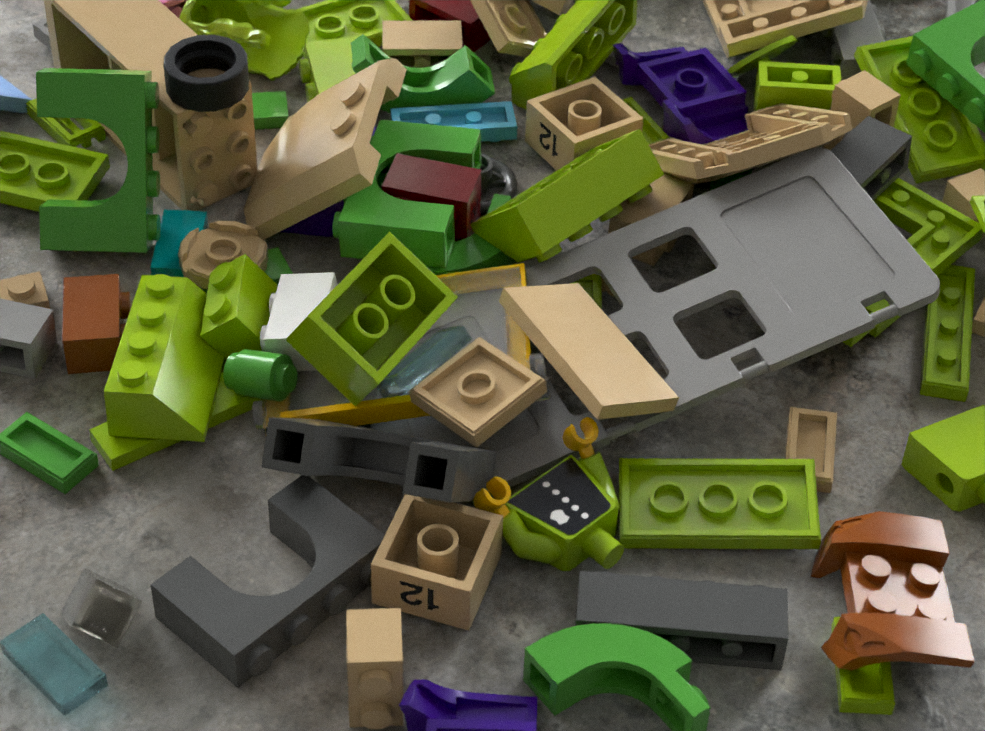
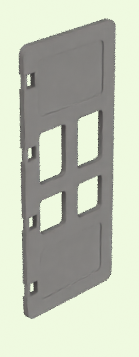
[362,147,940,506]

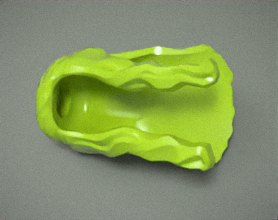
[180,0,310,81]

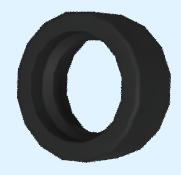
[163,35,249,112]

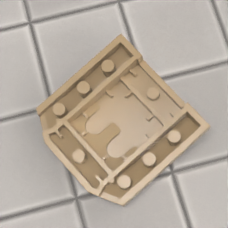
[702,0,868,58]
[243,58,407,240]
[649,103,852,183]

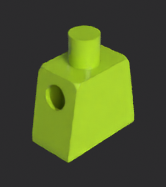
[901,405,985,512]

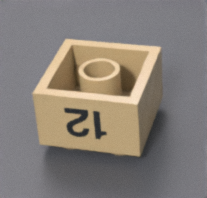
[525,77,643,170]
[371,494,503,631]

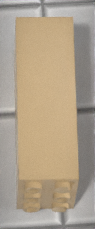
[44,0,258,211]

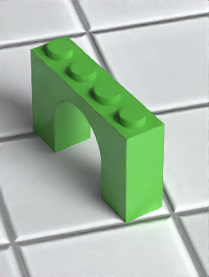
[906,0,985,133]
[36,68,161,253]
[332,120,482,268]

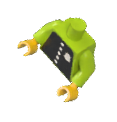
[474,417,624,571]

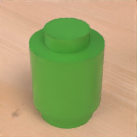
[223,349,298,401]

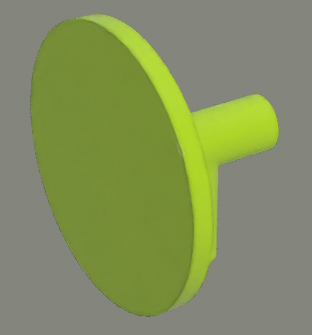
[727,35,797,78]

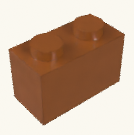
[62,274,131,374]

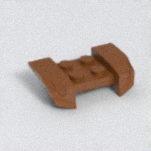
[811,511,975,671]

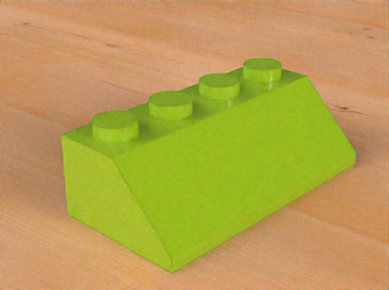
[509,0,637,110]
[470,128,665,263]
[104,274,226,442]

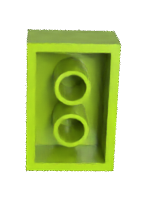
[285,231,458,406]

